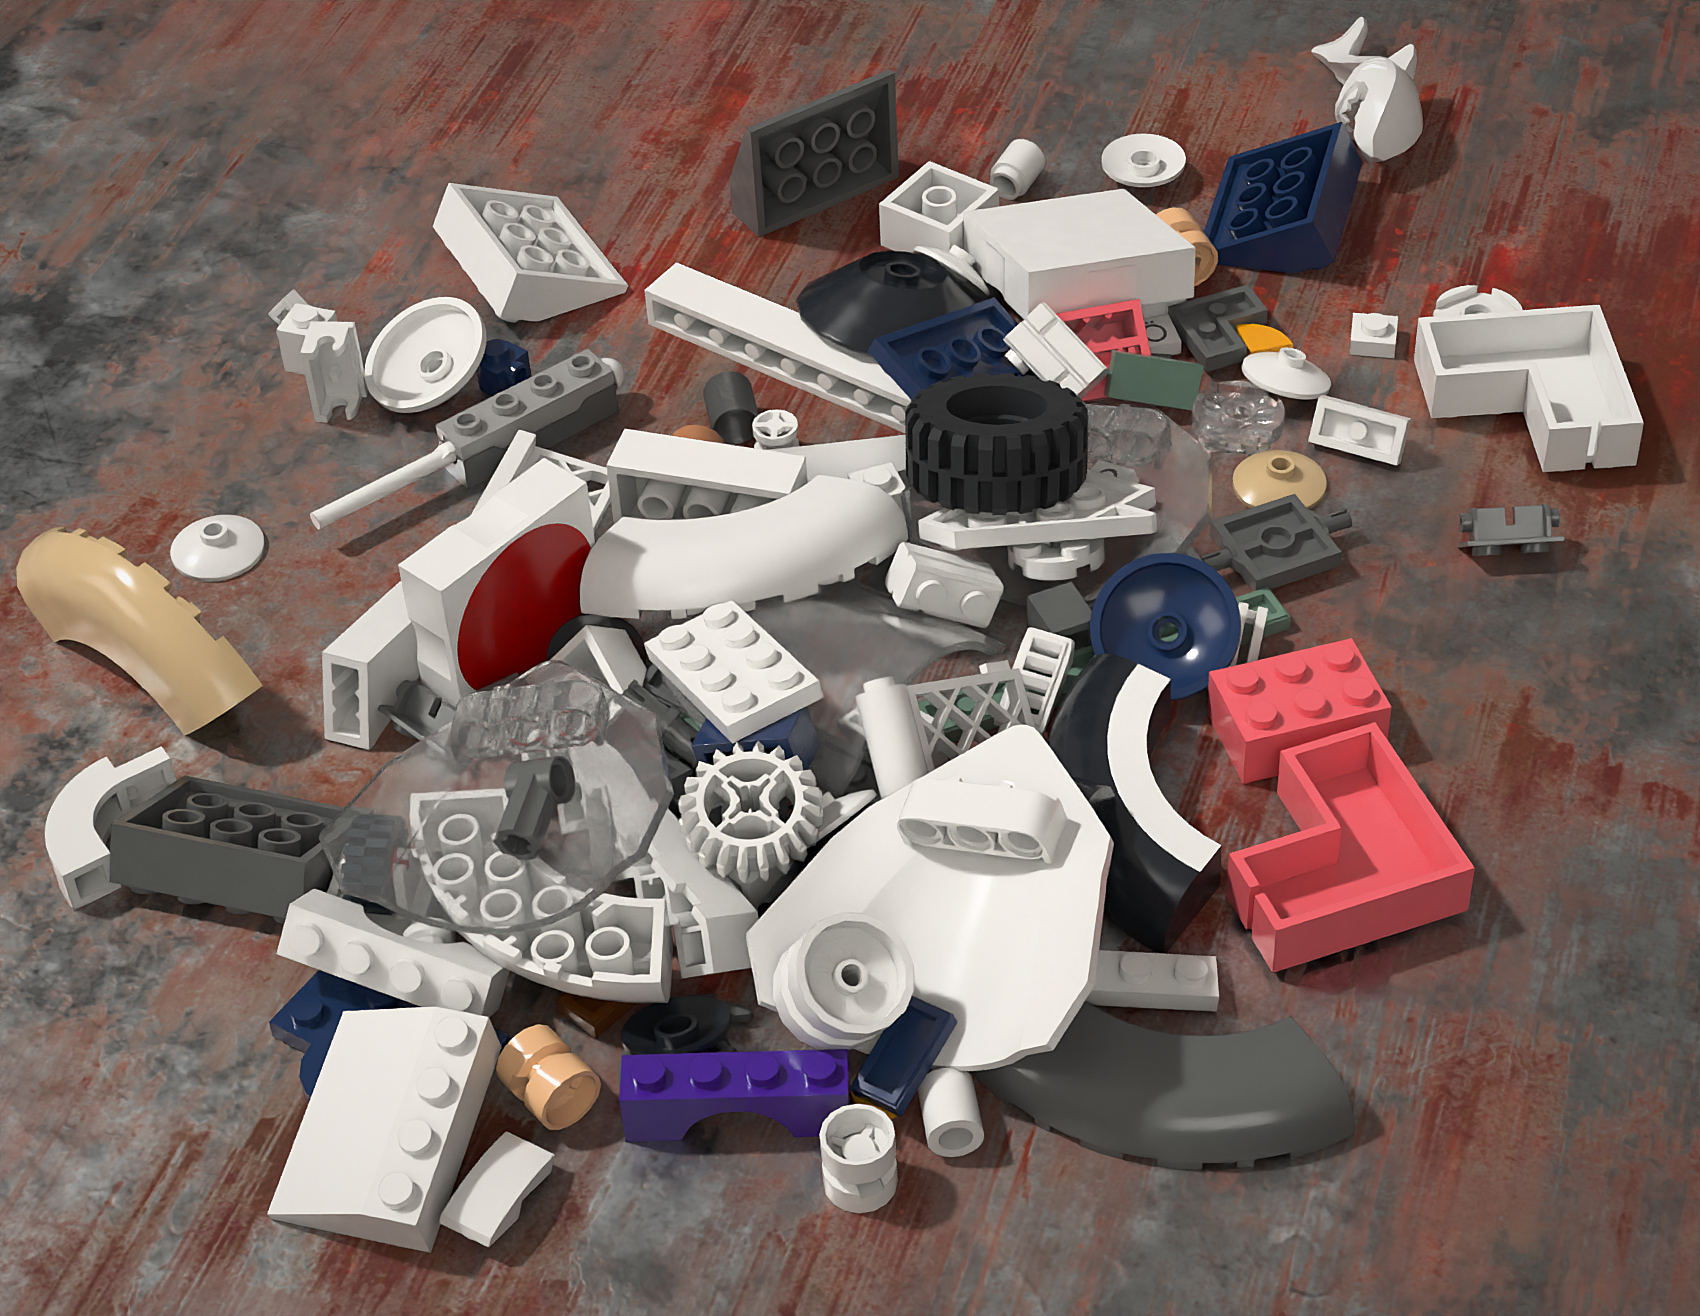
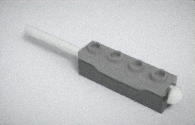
[310,349,624,530]

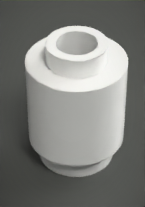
[989,139,1046,200]

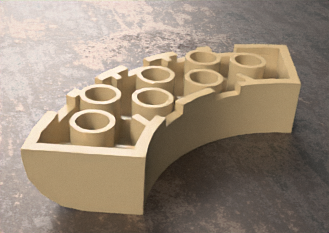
[16,527,263,736]

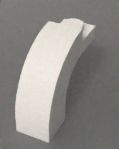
[45,746,177,911]

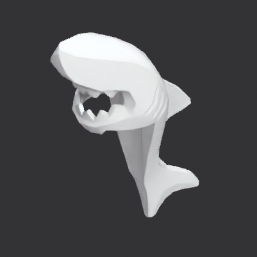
[1311,17,1423,164]

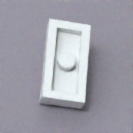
[1308,395,1411,465]

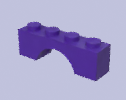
[619,1049,851,1142]

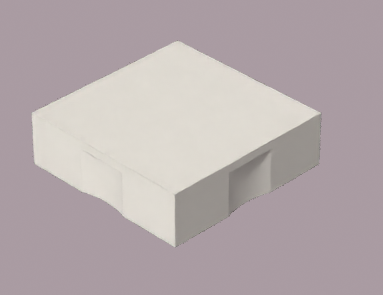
[963,189,1196,320]

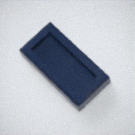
[849,996,958,1117]

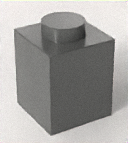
[1027,582,1092,651]

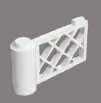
[855,660,1035,800]

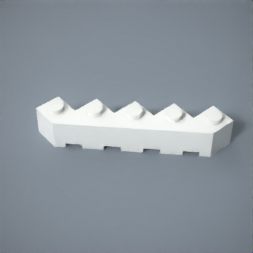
[522,731,759,979]

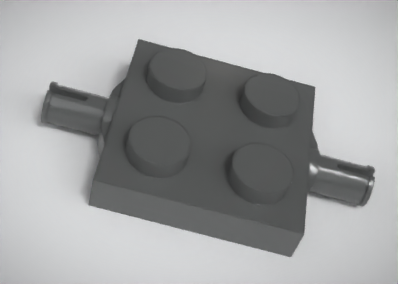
[1200,494,1352,591]

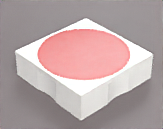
[398,458,595,718]

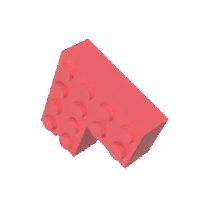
[1226,722,1475,973]

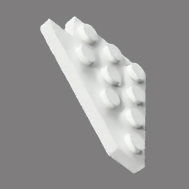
[918,469,1157,550]

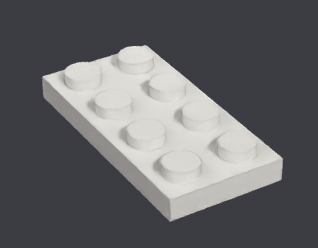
[644,601,824,744]

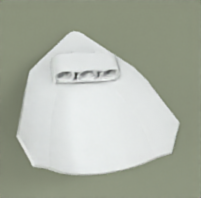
[745,724,1114,1071]

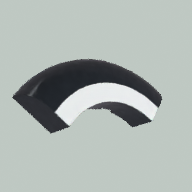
[1048,654,1222,954]

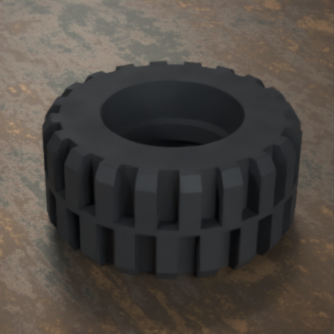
[905,373,1089,515]

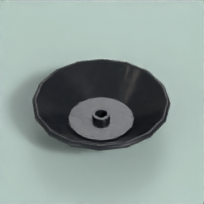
[796,250,982,356]

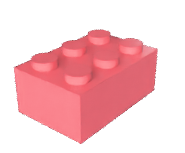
[1207,638,1392,784]

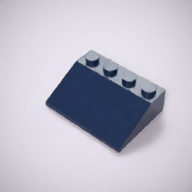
[1204,122,1363,273]

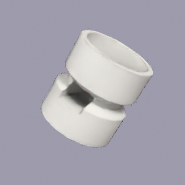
[819,1104,898,1213]

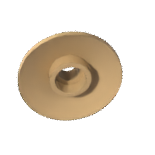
[1232,450,1327,510]

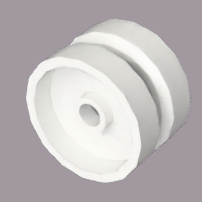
[773,912,914,1050]

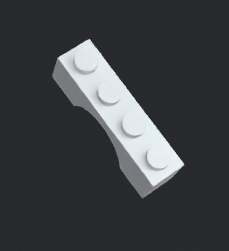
[276,889,510,1017]

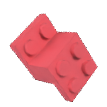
[1056,299,1151,403]

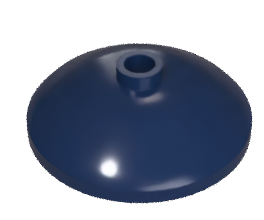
[1090,553,1241,701]

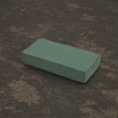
[1104,350,1204,411]

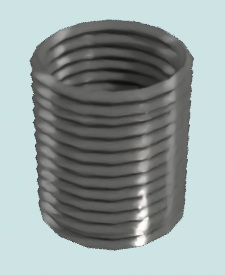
[703,371,759,444]

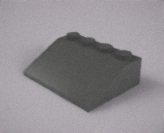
[729,69,899,237]
[109,776,371,924]

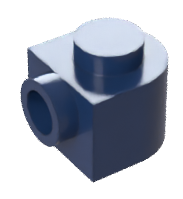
[476,339,532,397]

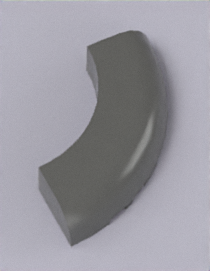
[971,1001,1355,1170]

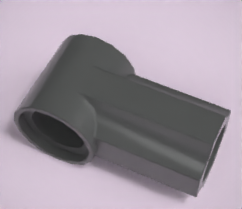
[493,756,575,860]

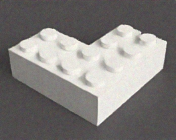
[1414,305,1644,472]

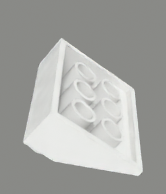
[433,183,628,323]
[267,1006,502,1253]

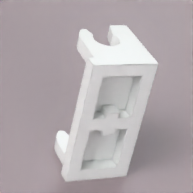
[300,321,368,423]

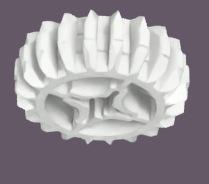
[679,740,824,883]

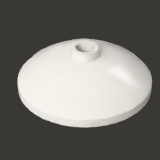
[365,297,487,413]

